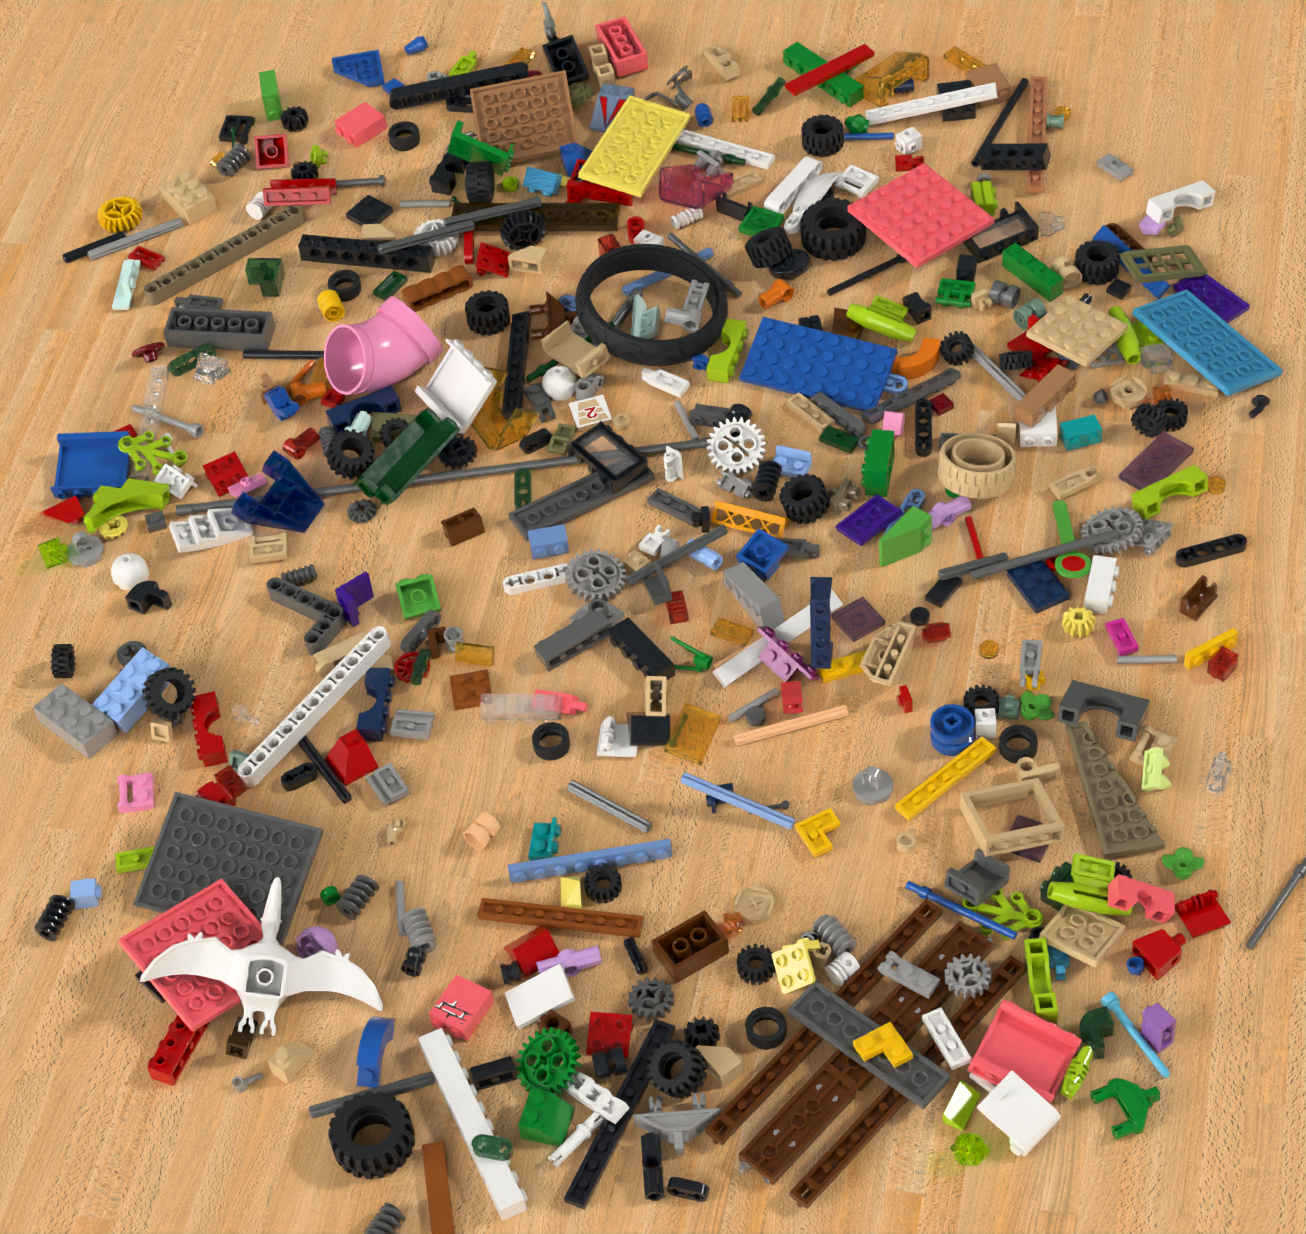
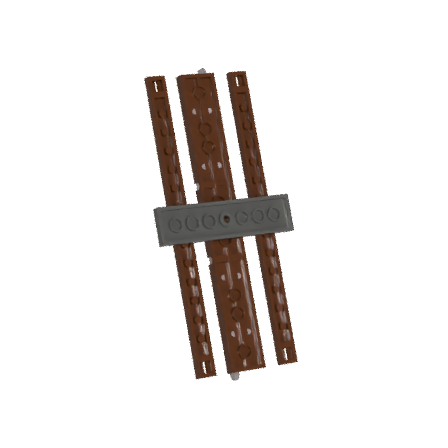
[705,899,1027,1209]

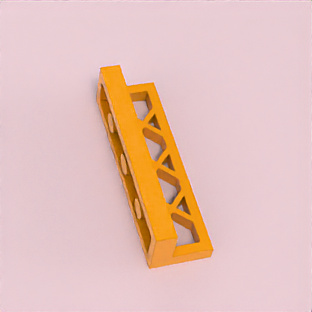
[711,500,790,538]

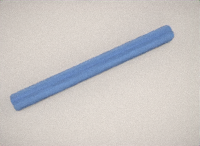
[622,247,714,296]
[681,772,795,829]

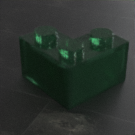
[245,258,285,297]

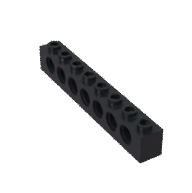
[298,234,435,273]

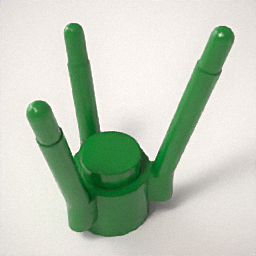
[670,636,713,673]

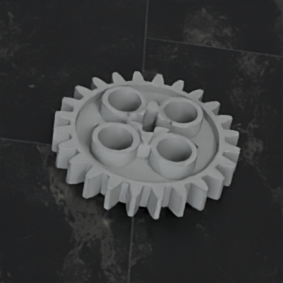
[1081,506,1144,555]
[565,548,626,602]

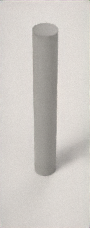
[400,200,451,208]
[674,401,700,440]
[1117,655,1177,664]
[727,688,780,723]
[396,881,406,937]

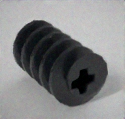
[752,461,782,502]
[34,895,75,941]

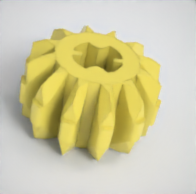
[1062,606,1095,638]

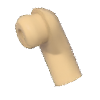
[386,817,406,846]

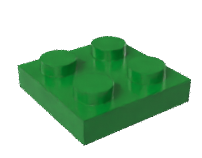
[738,206,784,236]

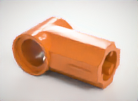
[758,279,794,309]
[290,381,326,406]

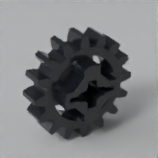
[438,434,477,469]

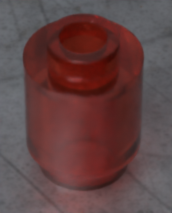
[921,621,951,643]

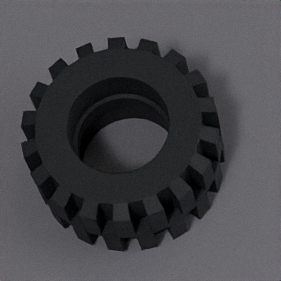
[801,114,844,157]
[465,161,495,203]
[745,227,792,268]
[1075,240,1120,285]
[465,290,510,336]
[327,429,375,479]
[779,474,830,524]
[142,667,196,718]
[647,1039,707,1099]

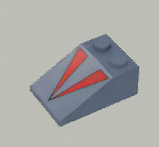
[590,83,635,132]

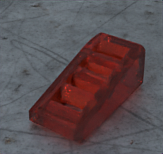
[665,590,689,624]

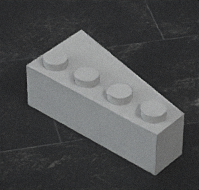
[723,562,784,630]

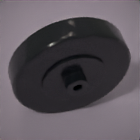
[769,249,810,279]

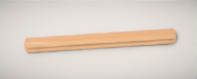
[734,705,848,746]

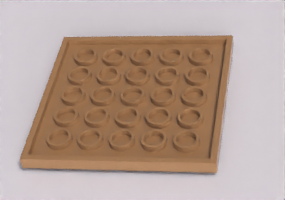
[470,70,579,163]

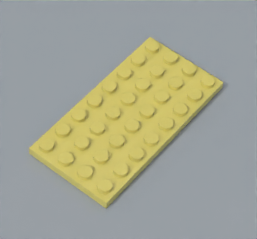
[578,95,691,198]

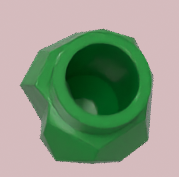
[845,114,869,133]

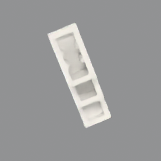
[561,1070,629,1124]

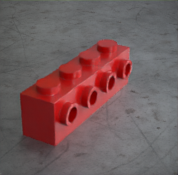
[147,1014,210,1086]

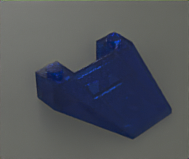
[231,450,325,533]

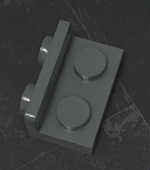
[690,404,730,428]

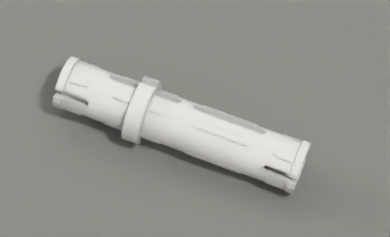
[548,1111,604,1167]

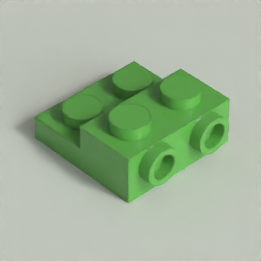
[395,574,441,620]

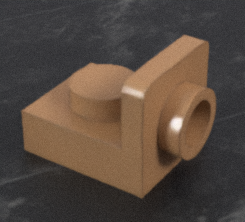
[259,373,276,404]

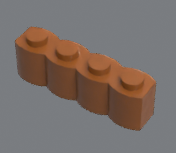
[401,265,473,312]

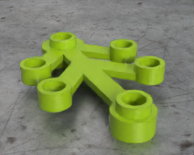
[118,431,188,476]
[963,889,1043,940]

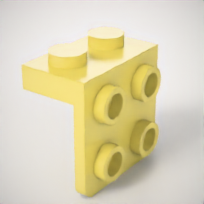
[771,938,820,994]

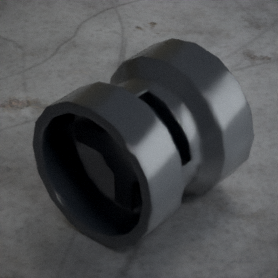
[401,947,427,977]

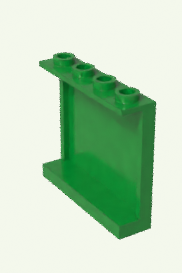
[447,120,515,176]

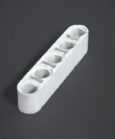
[764,156,823,214]

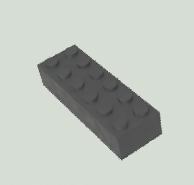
[163,307,276,350]

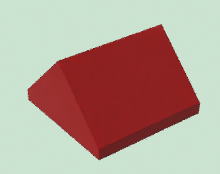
[504,927,560,978]

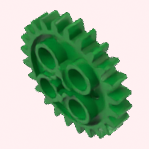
[515,1027,582,1094]

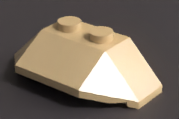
[860,621,917,687]

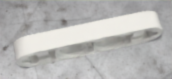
[503,563,567,595]

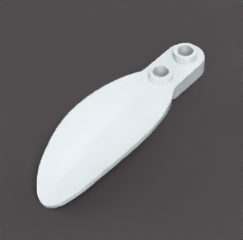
[784,172,842,234]

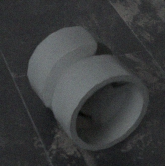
[989,280,1021,309]

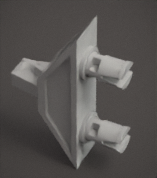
[633,1093,721,1155]

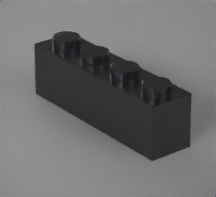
[609,617,675,681]

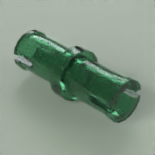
[409,649,431,685]

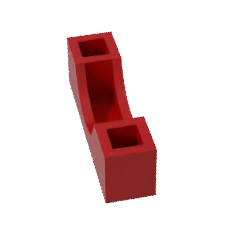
[190,691,228,768]

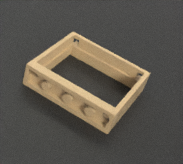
[960,778,1065,857]

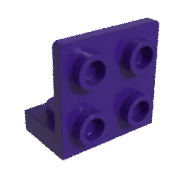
[335,571,374,627]

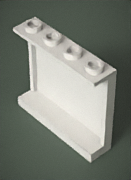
[415,339,498,434]

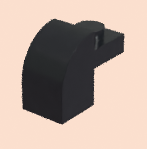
[125,581,172,615]

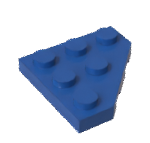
[332,49,385,87]

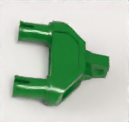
[1090,1078,1161,1140]

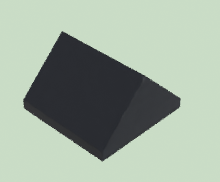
[626,712,670,746]

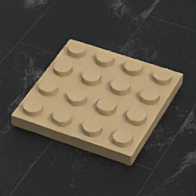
[1026,295,1128,367]

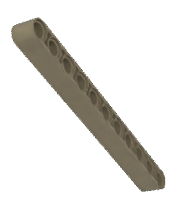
[144,205,304,305]

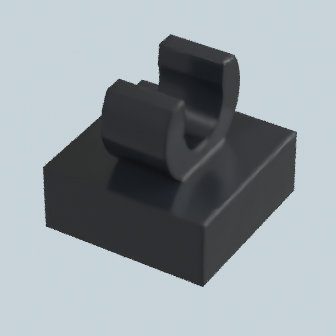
[691,506,711,533]

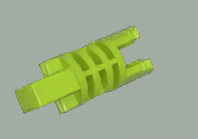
[1060,1046,1093,1099]

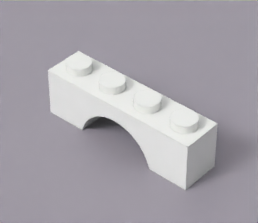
[1146,180,1216,224]

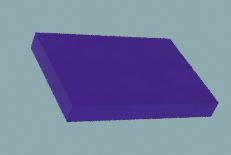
[836,494,903,546]

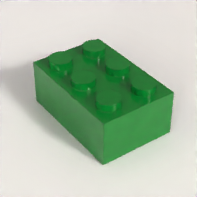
[861,429,895,497]

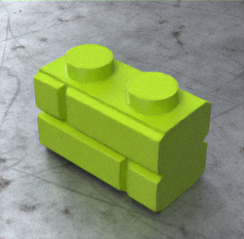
[971,181,998,216]

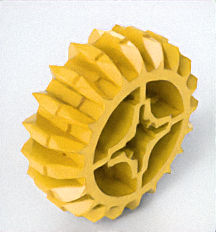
[97,195,143,233]

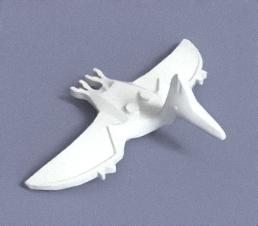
[140,877,383,1036]

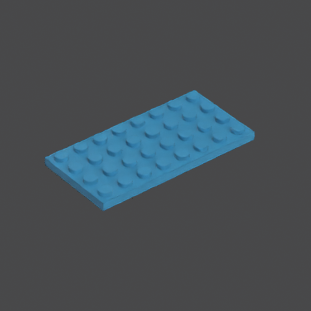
[1132,290,1283,396]

